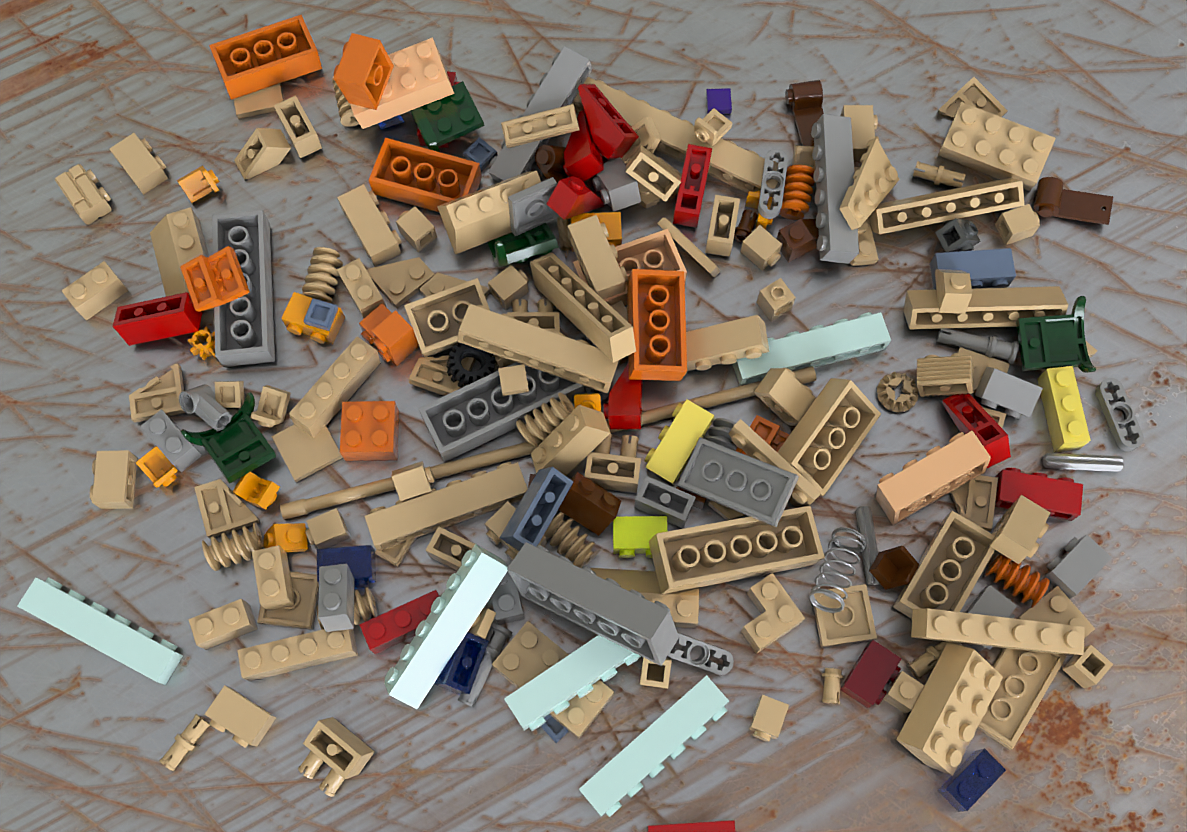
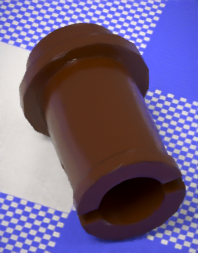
[734,209,758,243]

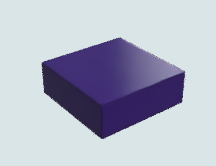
[706,88,732,114]

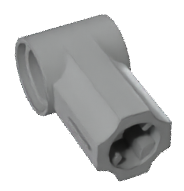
[179,384,232,431]

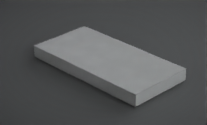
[677,437,799,527]

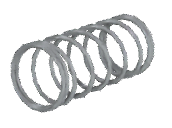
[809,527,866,613]

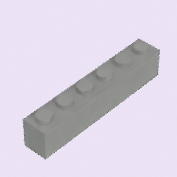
[488,46,593,182]
[811,114,859,264]

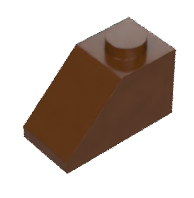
[776,219,819,263]

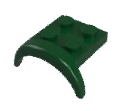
[410,81,485,152]
[488,223,559,267]
[1016,296,1096,373]
[181,392,276,484]

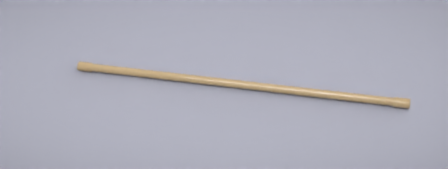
[280,366,817,520]

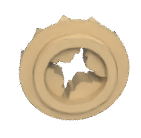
[877,372,919,412]

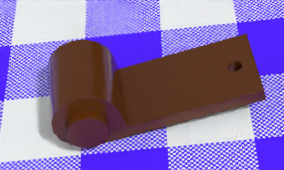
[785,80,824,146]
[535,145,588,213]
[1034,177,1113,225]

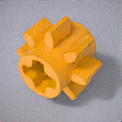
[188,326,215,360]

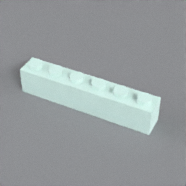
[732,312,891,386]
[384,544,508,709]
[17,577,183,685]
[504,635,641,731]
[579,675,729,817]

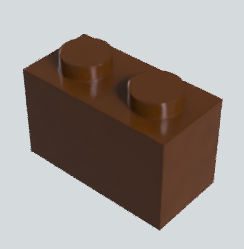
[558,472,622,536]

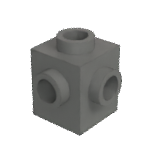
[935,218,981,252]

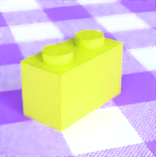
[613,516,668,558]

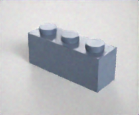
[930,248,1016,290]
[500,467,573,551]

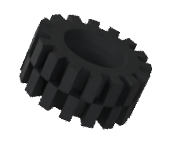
[447,342,496,388]

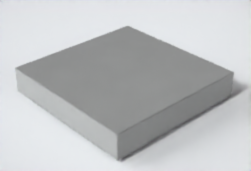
[508,177,559,236]

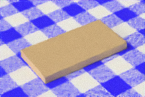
[977,648,1067,750]

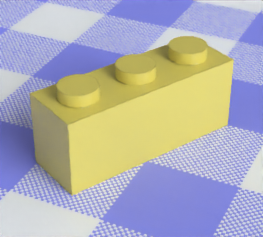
[1037,366,1091,452]
[645,399,715,485]

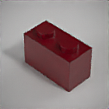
[840,640,902,708]

